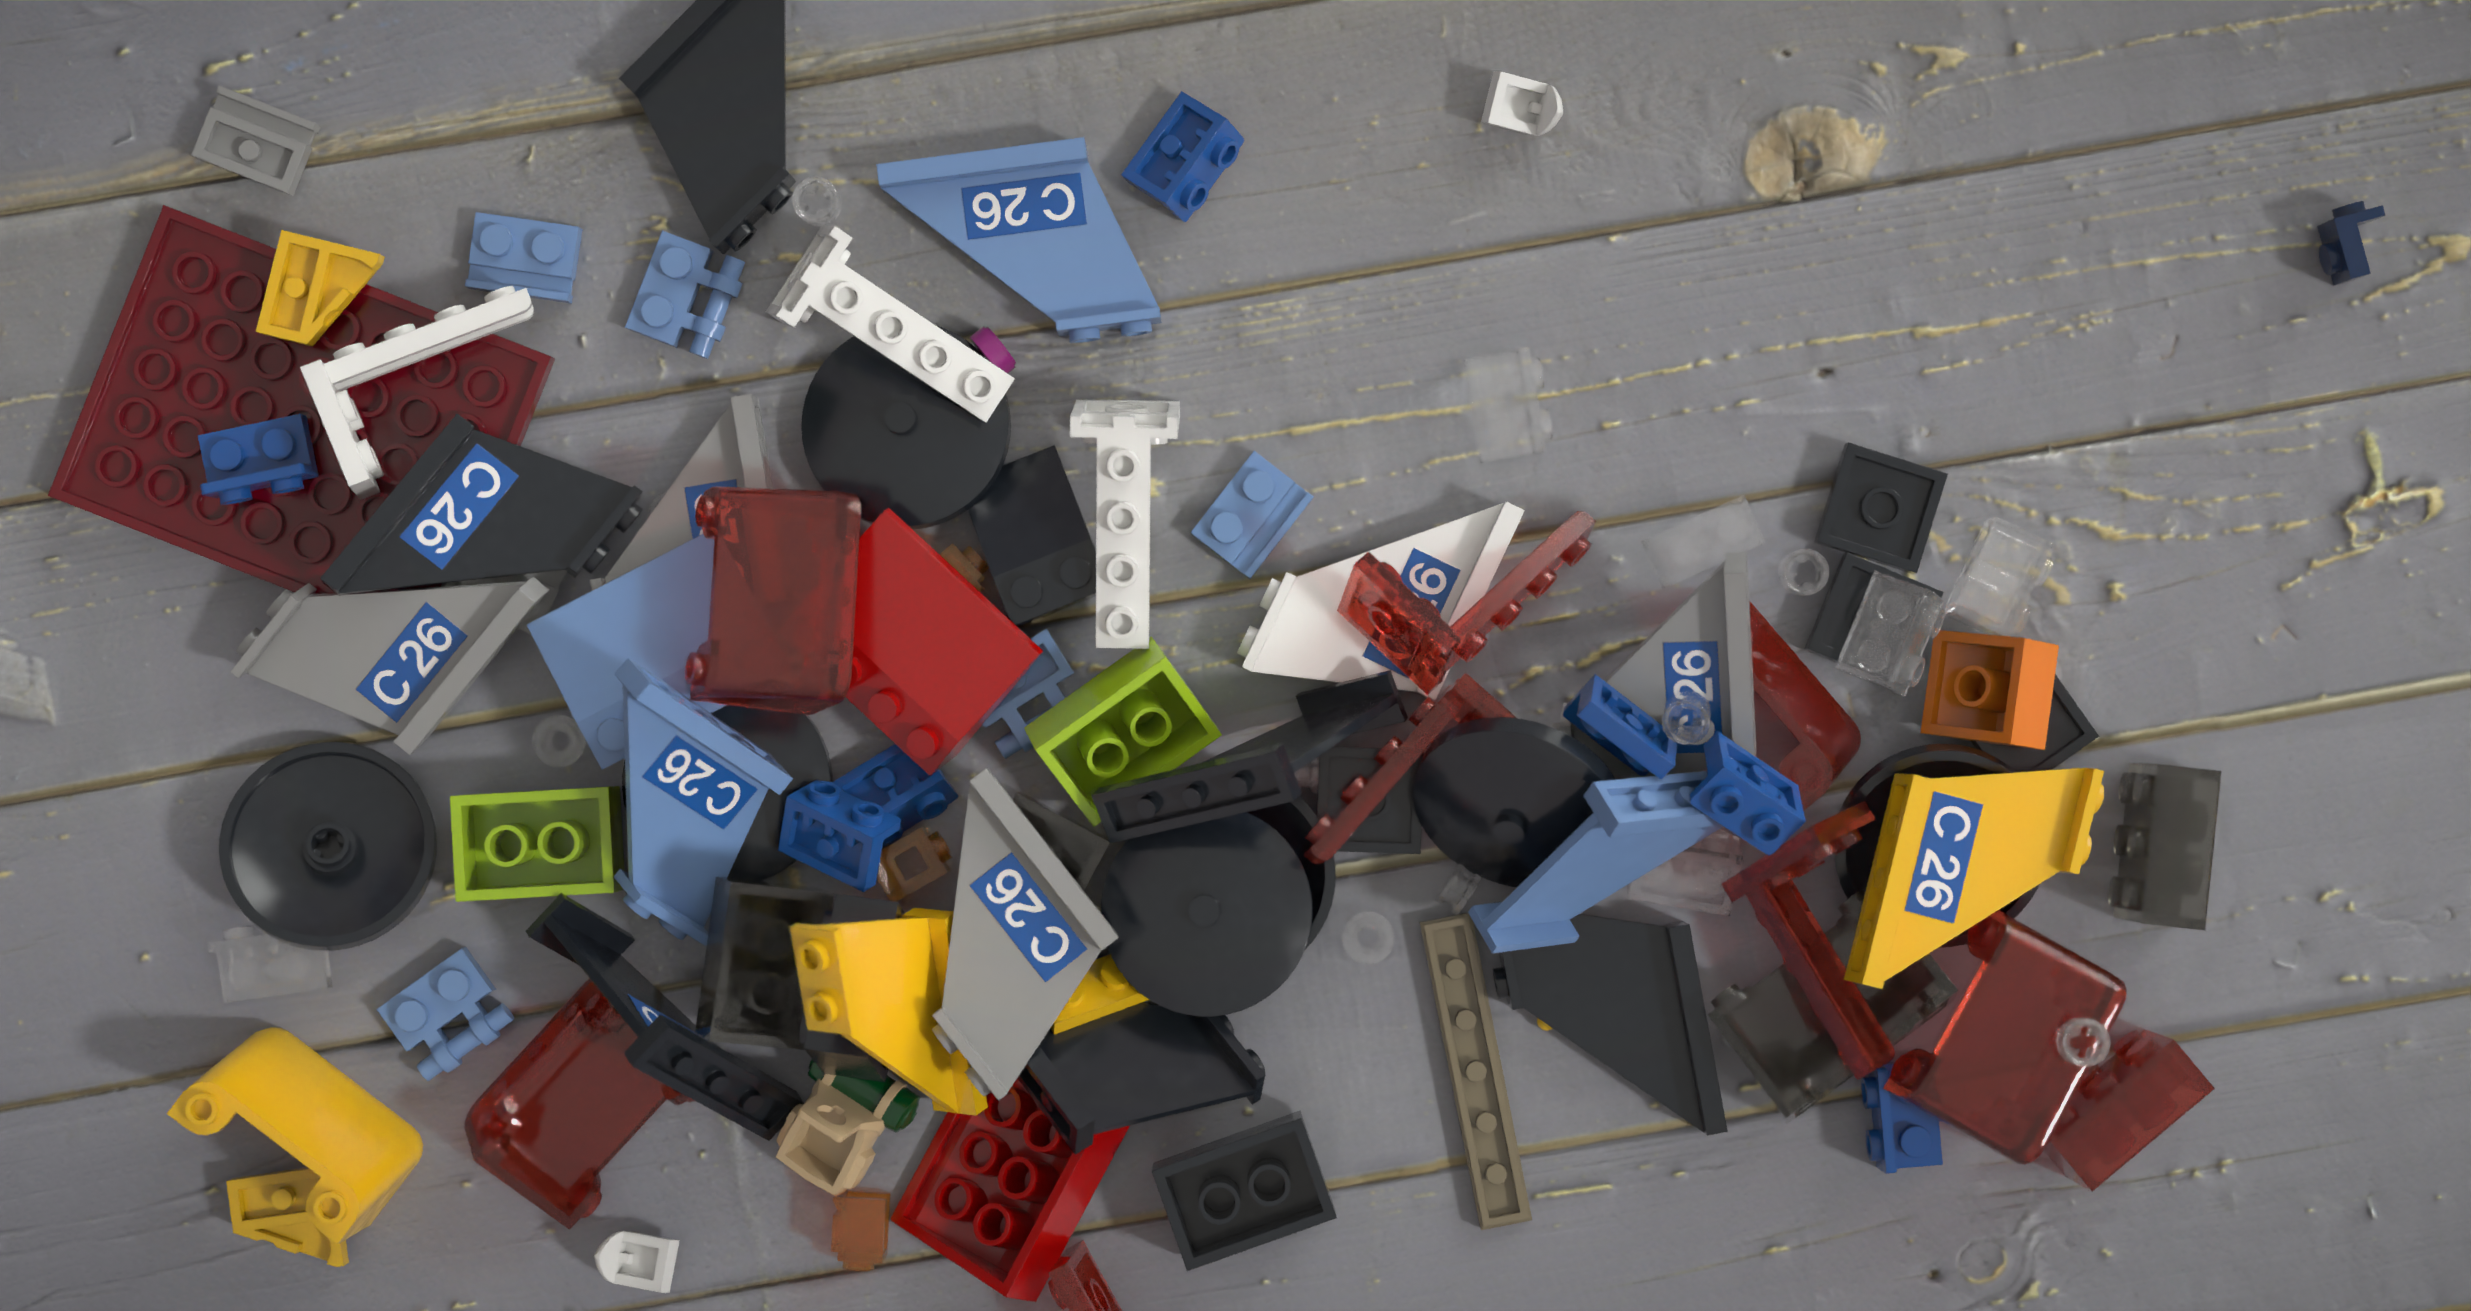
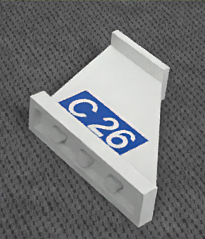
[1237,502,1525,700]

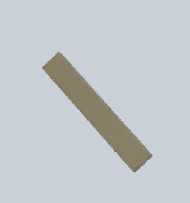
[1419,912,1532,1230]

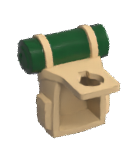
[776,1059,920,1197]

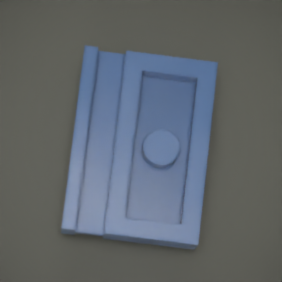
[465,212,582,304]
[1190,451,1314,579]

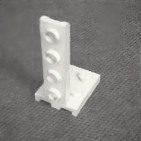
[766,226,1015,422]
[300,286,534,500]
[1070,400,1180,649]

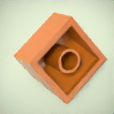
[1920,630,2059,750]

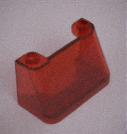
[685,486,861,715]
[1883,910,2127,1165]
[464,978,694,1230]

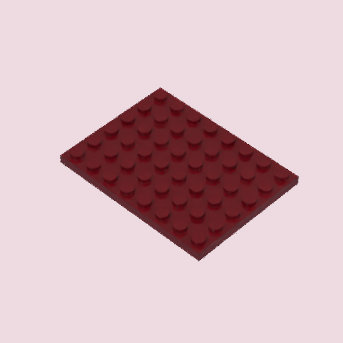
[48,205,555,594]

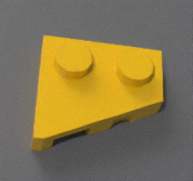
[256,230,385,347]
[226,1167,349,1267]

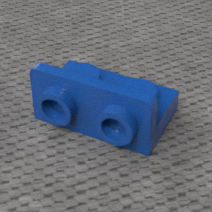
[1121,91,1244,222]
[198,414,319,505]
[1563,674,1678,780]
[1689,731,1806,855]
[832,744,959,847]
[778,780,901,892]
[1861,1058,1943,1174]

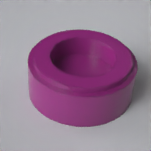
[969,326,1016,374]

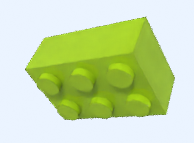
[1024,636,1222,827]
[450,786,625,902]

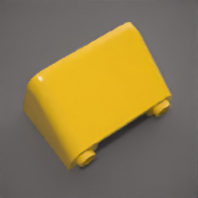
[167,1027,423,1245]

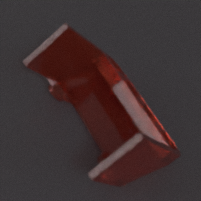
[1749,601,1861,811]

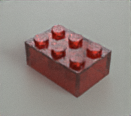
[2026,1029,2215,1191]

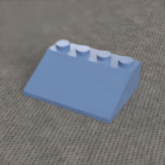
[526,527,793,770]

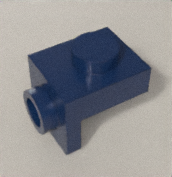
[2317,201,2386,286]

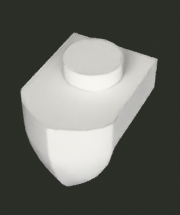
[1481,71,1563,136]
[594,1231,680,1293]

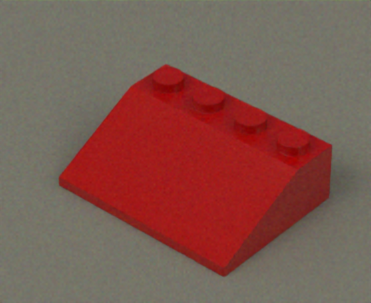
[777,508,1043,776]
[890,1078,1130,1302]

